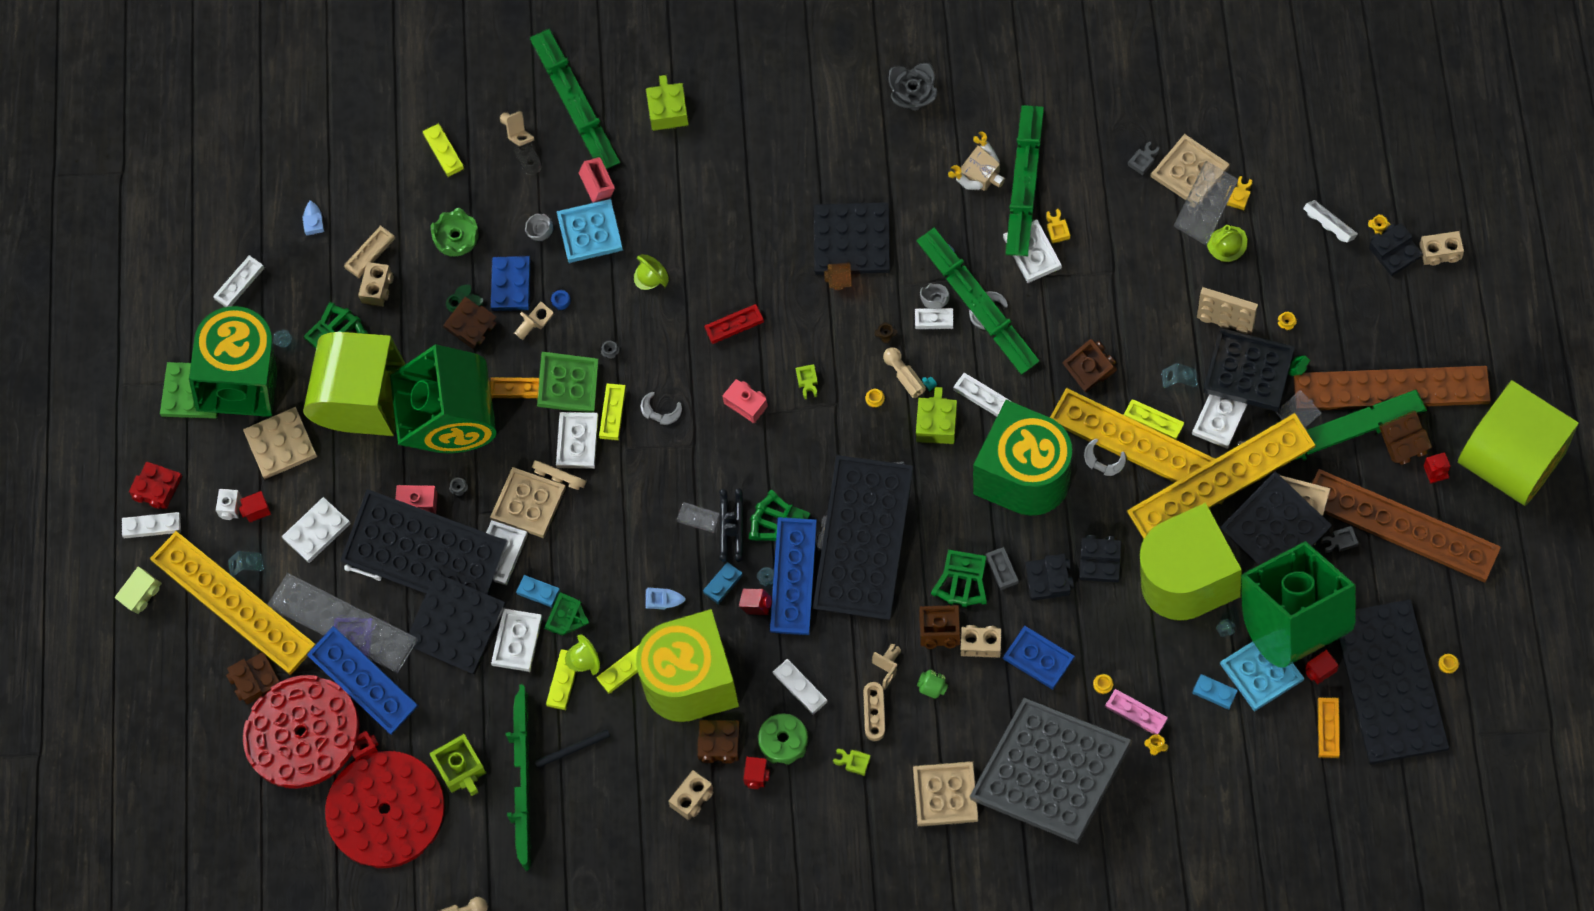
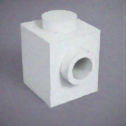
[216,489,242,520]

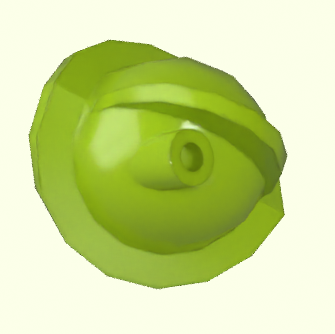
[1207,225,1247,262]
[634,254,669,290]
[565,634,600,675]

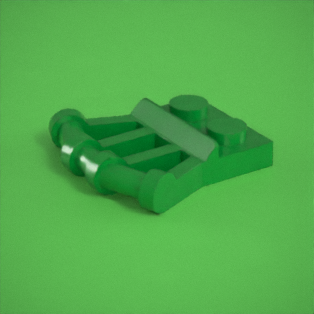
[304,302,368,349]
[749,490,811,542]
[931,550,987,607]

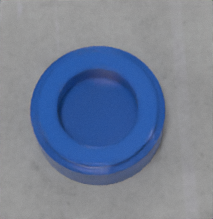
[551,290,570,310]

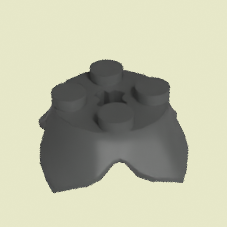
[889,63,938,110]

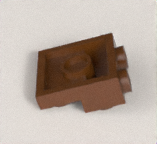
[443,297,496,349]
[1062,338,1118,392]
[1379,411,1432,464]
[919,605,960,649]
[226,652,279,705]
[698,720,740,764]

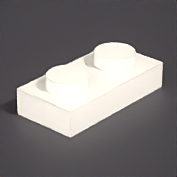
[915,308,953,329]

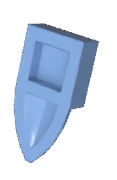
[303,201,324,235]
[646,588,685,610]

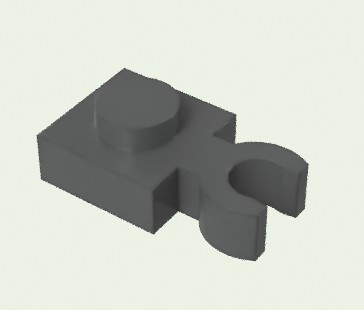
[1128,142,1159,175]
[1321,526,1359,553]

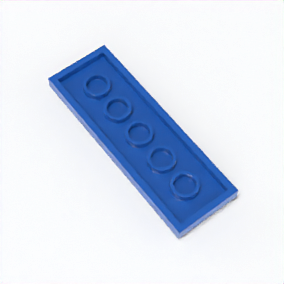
[770,517,817,635]
[307,626,419,735]

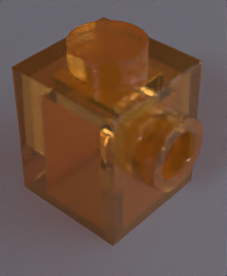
[824,263,852,290]

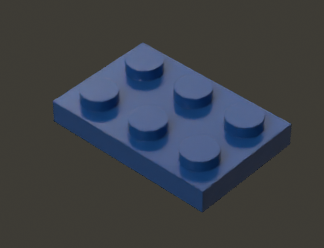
[491,256,530,311]
[1003,626,1075,690]

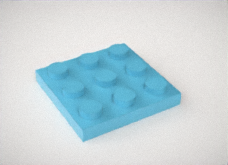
[557,199,623,263]
[1220,642,1304,712]

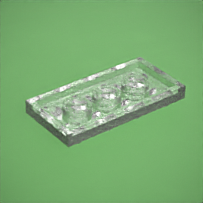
[1174,161,1238,245]

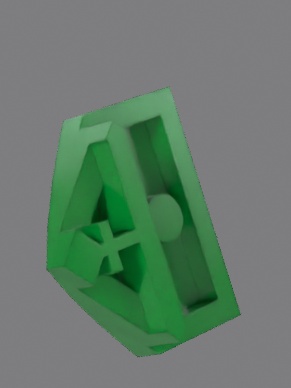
[544,592,589,635]

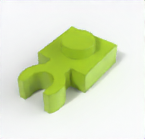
[795,364,818,399]
[833,749,871,776]

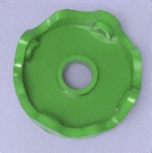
[431,208,479,256]
[758,714,808,764]

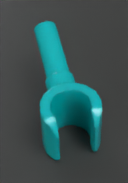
[922,377,937,392]

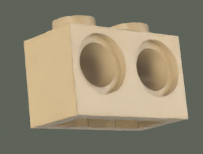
[1420,231,1464,265]
[358,262,393,306]
[961,625,1001,657]
[668,770,713,820]

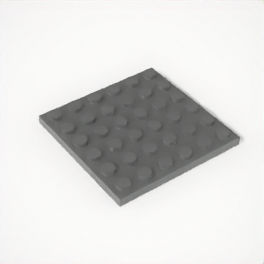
[970,698,1132,844]

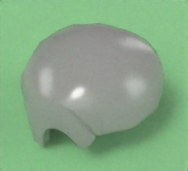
[525,214,553,241]
[920,283,949,309]

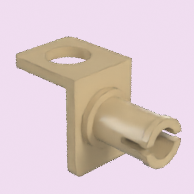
[500,111,534,146]
[514,302,554,340]
[872,644,901,690]

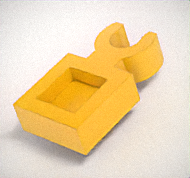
[1226,176,1252,211]
[1046,209,1070,243]

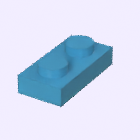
[703,562,743,604]
[516,575,560,608]
[1192,674,1238,709]

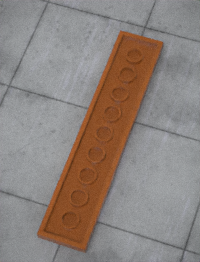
[1293,366,1491,411]
[1312,469,1501,582]

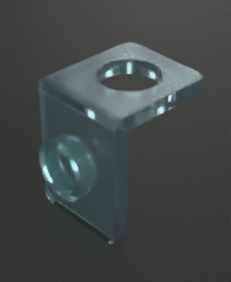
[1162,363,1197,388]
[228,551,264,577]

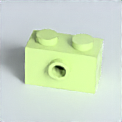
[114,567,162,614]

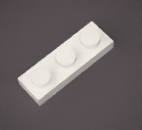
[1303,200,1358,243]
[213,256,264,307]
[953,373,1012,416]
[122,512,181,538]
[773,659,827,715]

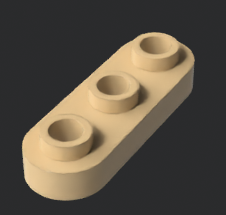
[532,460,587,490]
[864,682,885,741]

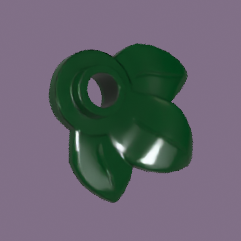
[446,285,483,312]

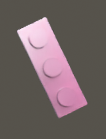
[1105,689,1168,735]

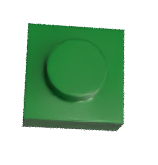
[1288,356,1310,376]

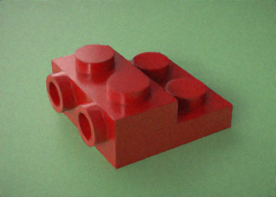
[129,461,182,509]

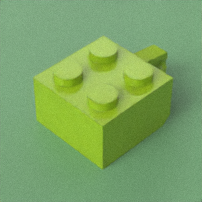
[646,75,689,131]
[916,387,957,444]
[429,734,486,796]

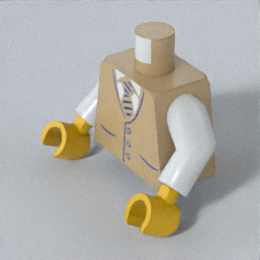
[948,132,1005,190]

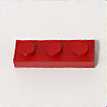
[704,304,764,344]

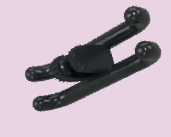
[719,488,743,562]

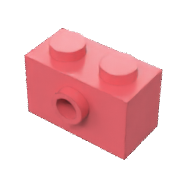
[579,157,615,203]
[723,379,768,423]
[395,485,438,514]

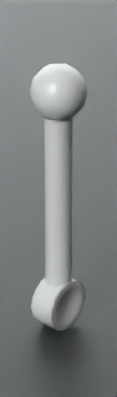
[344,564,382,581]

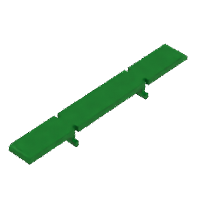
[530,29,620,170]
[1005,106,1044,256]
[916,227,1040,375]
[1292,390,1427,461]
[506,684,531,871]

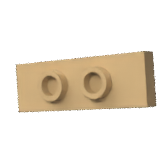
[344,226,395,278]

